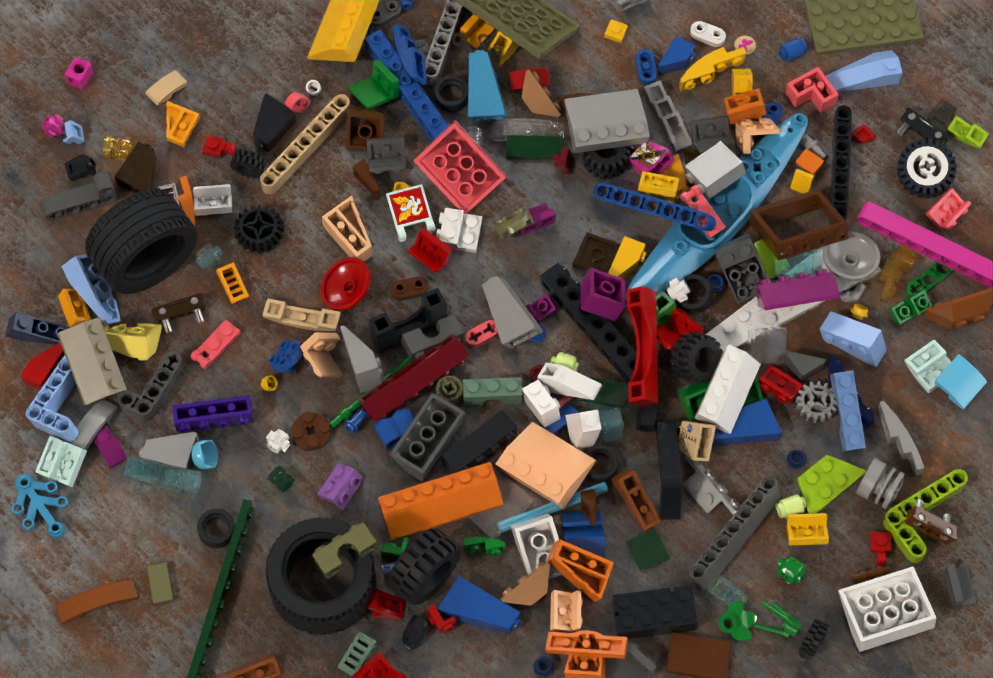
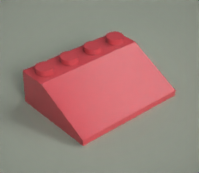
[413,120,506,214]

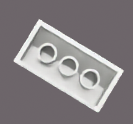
[695,344,761,434]

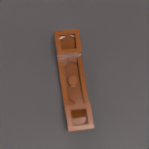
[56,579,139,624]

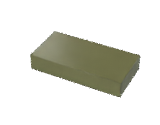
[147,562,174,605]

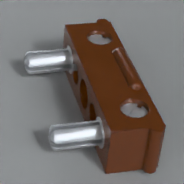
[904,499,958,545]

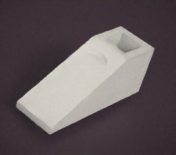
[537,363,602,400]

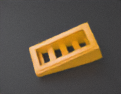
[216,262,249,304]

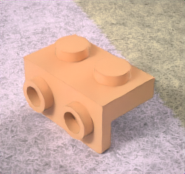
[550,590,583,633]

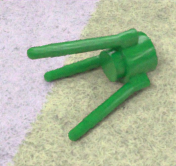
[754,601,802,638]

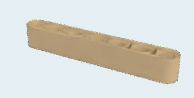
[260,94,350,195]

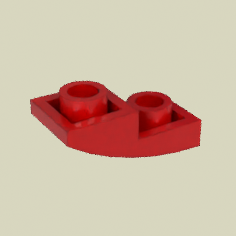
[509,67,550,91]

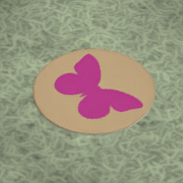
[734,36,756,55]

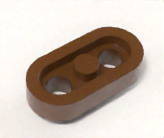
[391,276,429,301]

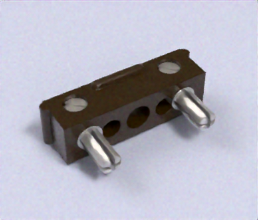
[151,293,205,334]

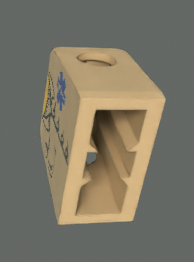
[677,421,716,461]

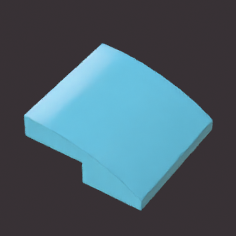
[934,354,987,410]

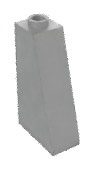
[482,276,543,349]

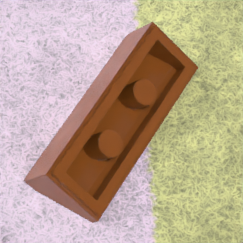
[217,654,282,678]

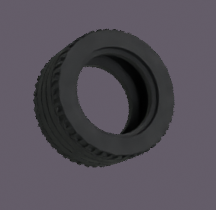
[85,188,198,294]
[265,517,376,635]

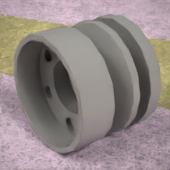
[856,458,905,509]

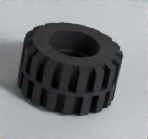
[583,146,630,179]
[670,332,723,383]

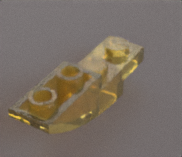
[879,244,915,303]

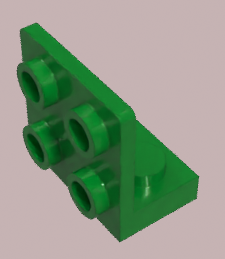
[349,60,399,109]

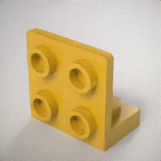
[638,171,680,209]

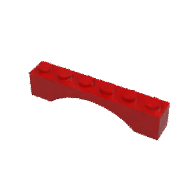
[627,286,658,406]

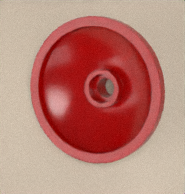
[320,257,371,311]

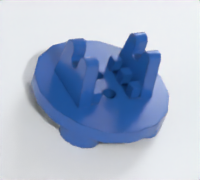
[268,340,305,375]

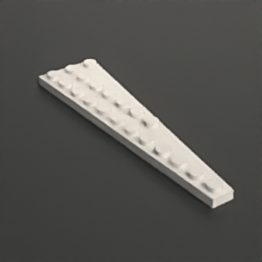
[671,247,882,365]

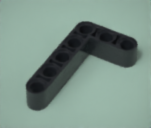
[656,420,682,520]

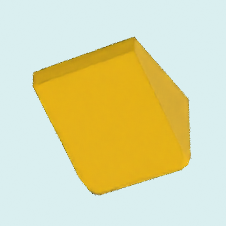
[790,169,814,193]

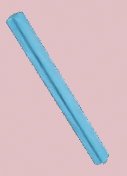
[497,482,608,533]

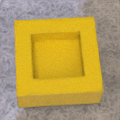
[604,19,628,43]

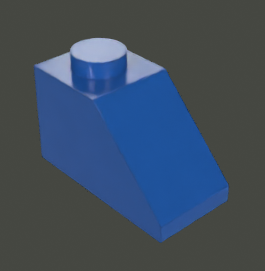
[658,36,696,75]

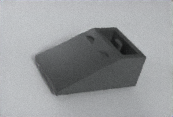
[714,233,768,304]

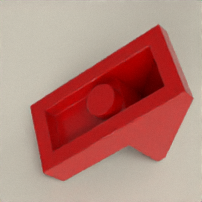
[368,589,405,620]

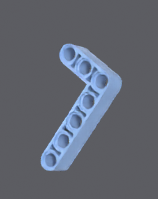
[26,355,79,442]

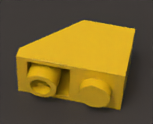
[732,69,753,96]

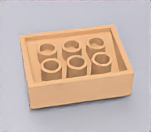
[496,422,596,510]

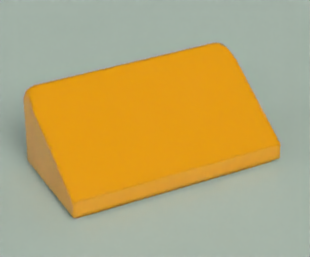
[58,288,92,327]

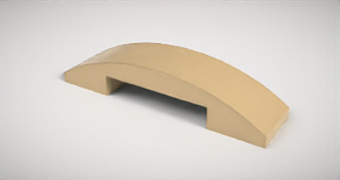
[262,299,341,331]

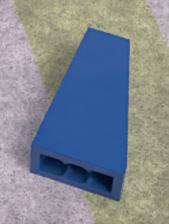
[702,399,782,446]
[437,576,521,635]

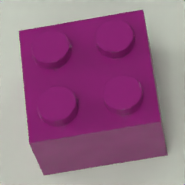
[581,268,625,321]

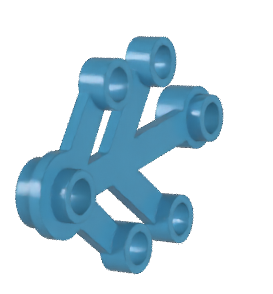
[12,474,69,539]

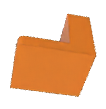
[796,149,824,180]

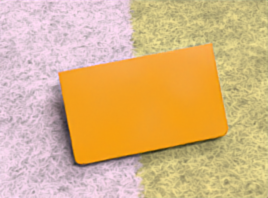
[460,14,495,49]

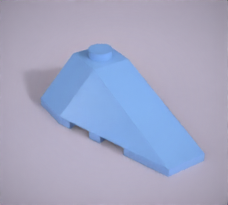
[826,50,902,93]
[61,254,121,325]

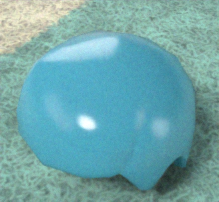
[191,440,218,469]

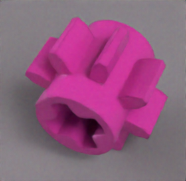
[42,114,65,138]

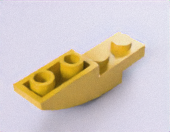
[679,47,746,91]

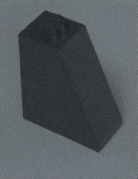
[253,93,296,153]

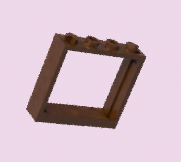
[750,189,848,261]

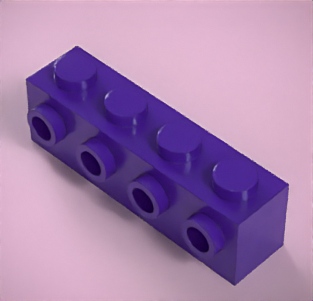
[172,395,254,433]

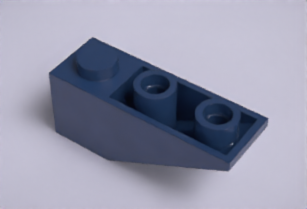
[6,312,71,345]

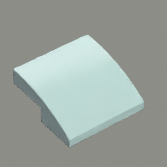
[904,340,951,394]
[35,436,87,487]

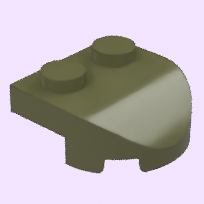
[494,208,535,240]

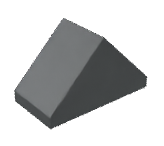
[785,351,826,383]

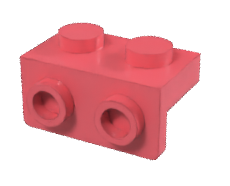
[925,188,971,230]

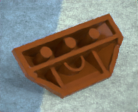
[924,287,993,330]

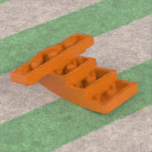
[545,630,628,678]

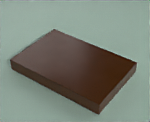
[666,632,731,678]

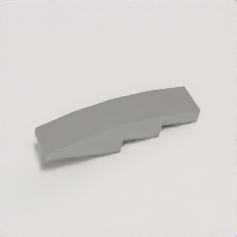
[643,80,693,152]
[878,401,924,477]

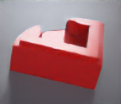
[851,124,876,143]

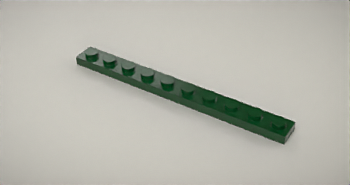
[187,499,255,678]

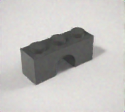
[401,314,464,362]

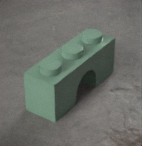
[463,377,522,406]

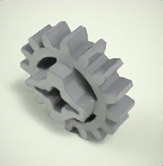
[796,381,838,423]

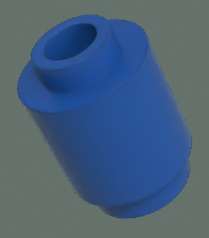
[779,38,807,62]

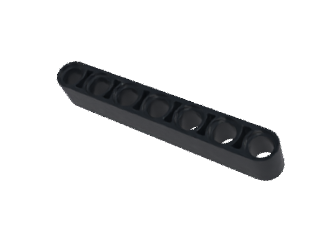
[829,105,852,225]

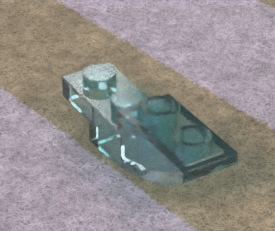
[122,457,204,493]

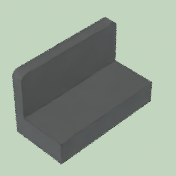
[944,564,976,608]

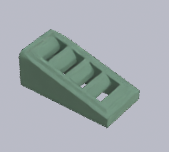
[337,631,376,677]

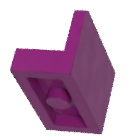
[519,203,556,237]

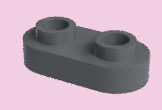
[371,0,402,28]

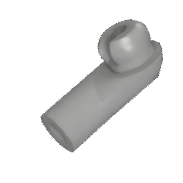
[840,282,866,303]

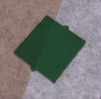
[626,528,670,572]

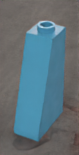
[468,50,508,122]

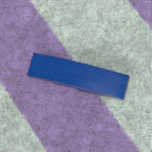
[392,24,427,85]

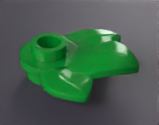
[718,601,758,641]

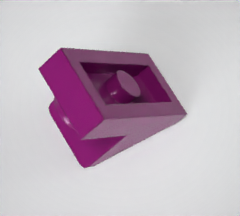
[93,426,127,469]

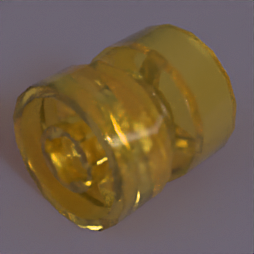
[102,135,133,161]

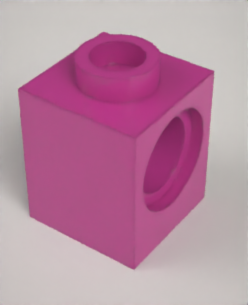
[64,57,94,90]

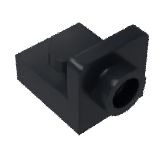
[64,154,97,181]

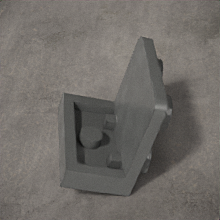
[690,115,735,153]
[366,136,407,174]
[605,641,657,678]

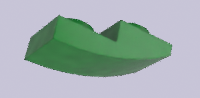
[888,290,933,325]
[464,537,506,557]

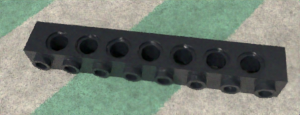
[540,263,637,383]

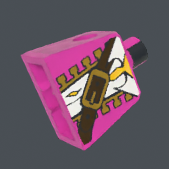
[629,141,674,176]

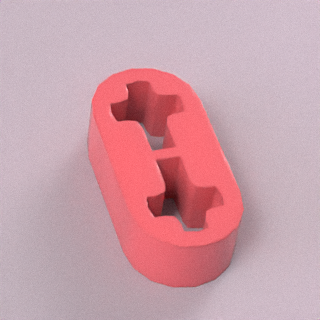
[285,92,310,113]
[466,320,499,348]

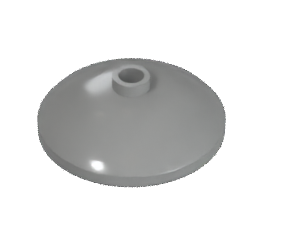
[823,231,880,281]

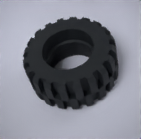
[388,528,461,605]

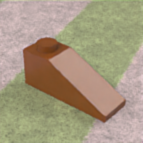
[611,468,661,531]

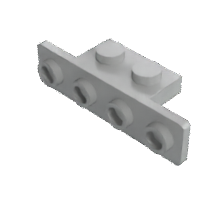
[682,456,740,515]

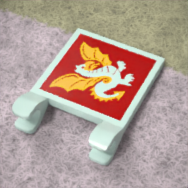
[386,184,436,242]

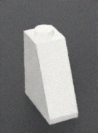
[565,409,601,452]

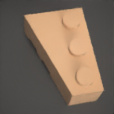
[322,196,373,262]

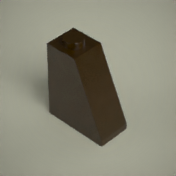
[115,142,156,194]

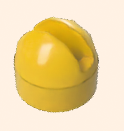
[261,375,278,391]

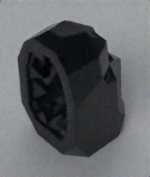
[636,404,657,433]
[402,615,431,651]

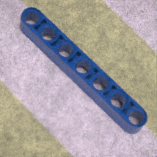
[593,182,716,231]

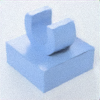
[62,120,85,144]

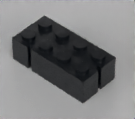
[612,585,698,639]

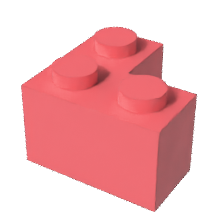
[785,67,839,113]

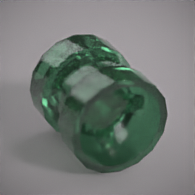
[268,466,295,493]

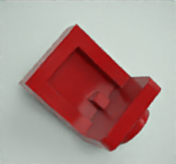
[426,605,456,634]

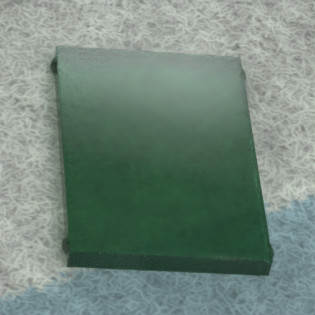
[577,378,629,409]

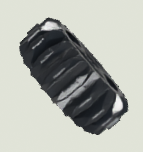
[233,204,285,254]

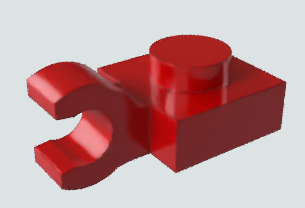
[202,135,237,158]
[870,531,891,566]

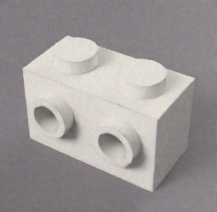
[522,380,561,428]

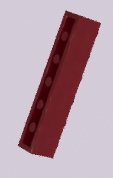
[358,334,469,422]

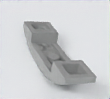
[68,400,119,458]

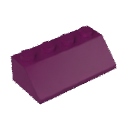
[755,269,841,310]

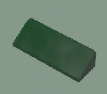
[506,135,562,159]

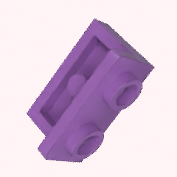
[317,463,363,510]

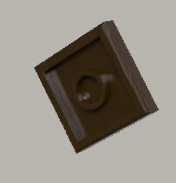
[573,232,621,273]

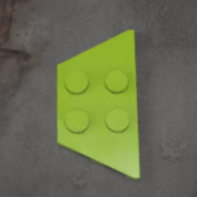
[797,455,866,514]

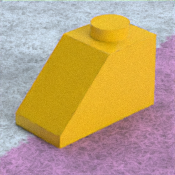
[486,31,519,70]

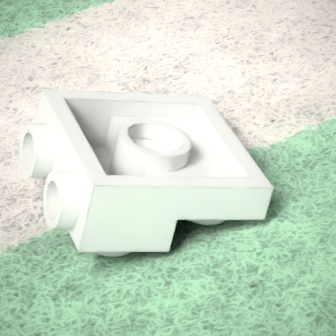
[436,208,482,253]

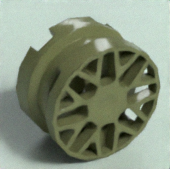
[436,375,463,405]

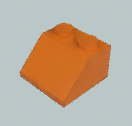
[723,88,767,125]

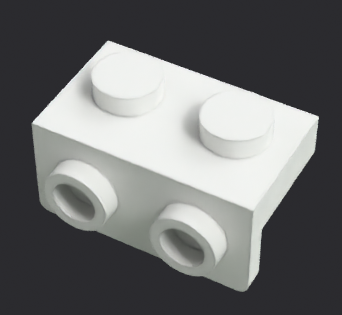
[193,184,232,216]

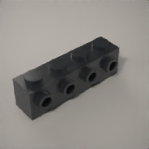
[441,410,517,474]

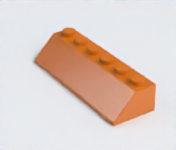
[378,462,504,541]

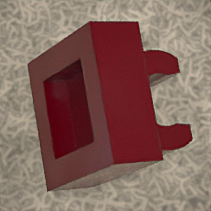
[552,148,575,174]

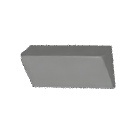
[612,0,649,13]

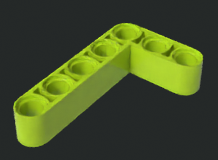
[883,469,968,563]

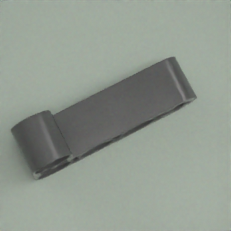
[41,171,117,220]
[118,351,184,422]

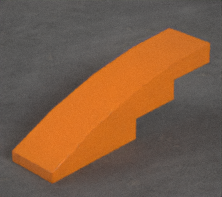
[178,176,196,254]

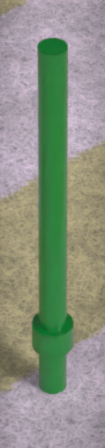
[329,357,413,429]

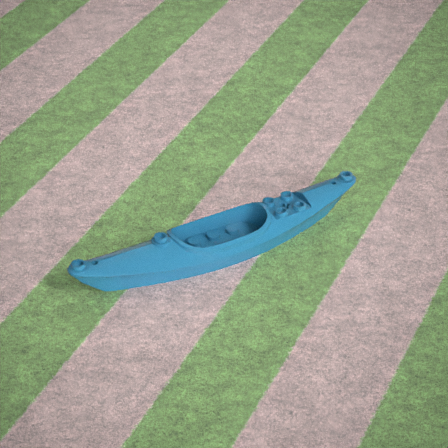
[625,113,808,308]

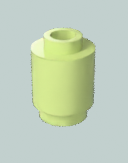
[776,494,806,519]

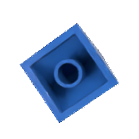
[563,524,606,559]

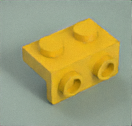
[786,513,829,545]

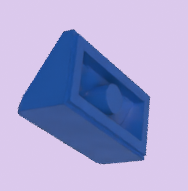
[539,403,580,436]
[561,510,602,528]

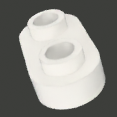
[690,21,726,47]

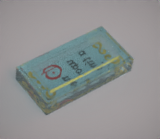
[706,575,749,607]

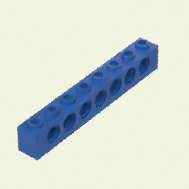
[365,30,448,142]

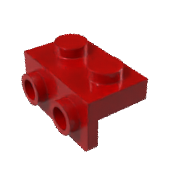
[408,228,453,273]
[758,364,803,405]

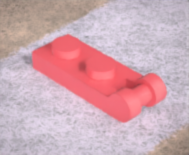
[680,184,726,239]
[190,320,241,370]

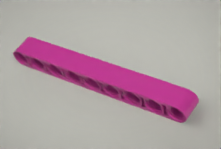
[857,202,993,288]

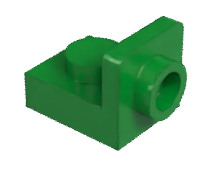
[381,537,409,561]

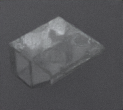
[747,324,787,366]

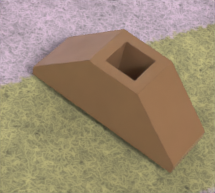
[521,70,562,118]
[501,562,550,606]

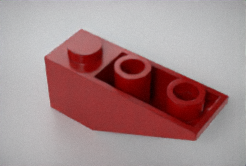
[20,342,65,391]

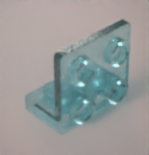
[774,239,818,278]

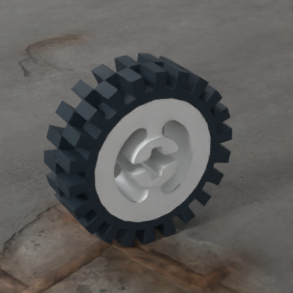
[897,138,957,199]

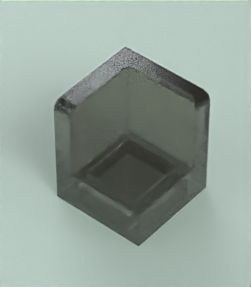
[927,99,957,125]

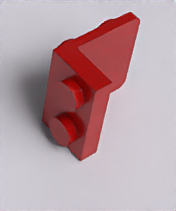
[657,308,704,350]
[351,652,407,678]

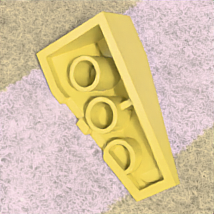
[103,323,162,361]

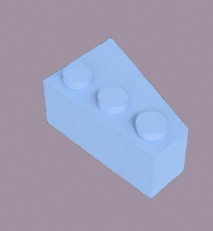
[820,311,887,368]

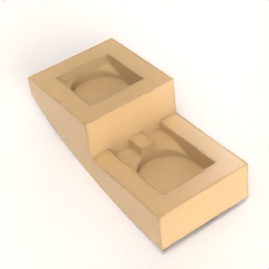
[145,70,187,106]

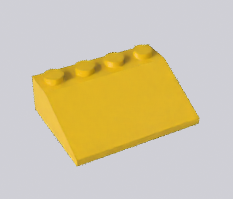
[307,0,379,62]

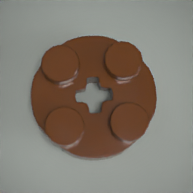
[291,411,330,451]

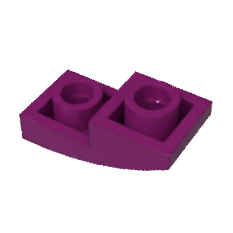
[525,294,559,323]

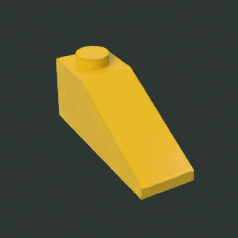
[608,236,647,279]

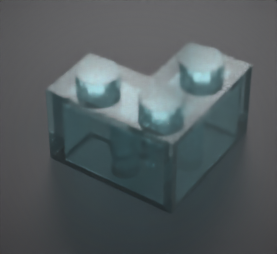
[587,397,624,444]

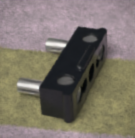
[897,107,948,145]

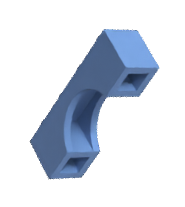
[830,370,866,451]

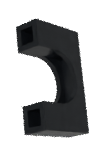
[369,288,447,354]

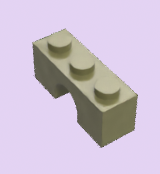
[312,522,378,579]

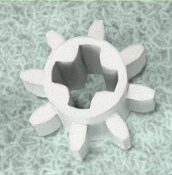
[667,278,690,303]
[266,429,290,454]

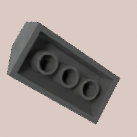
[390,393,465,482]

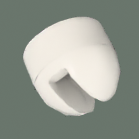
[306,80,321,96]

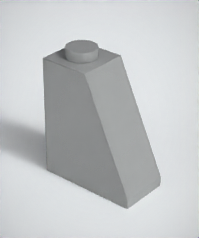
[139,432,199,475]

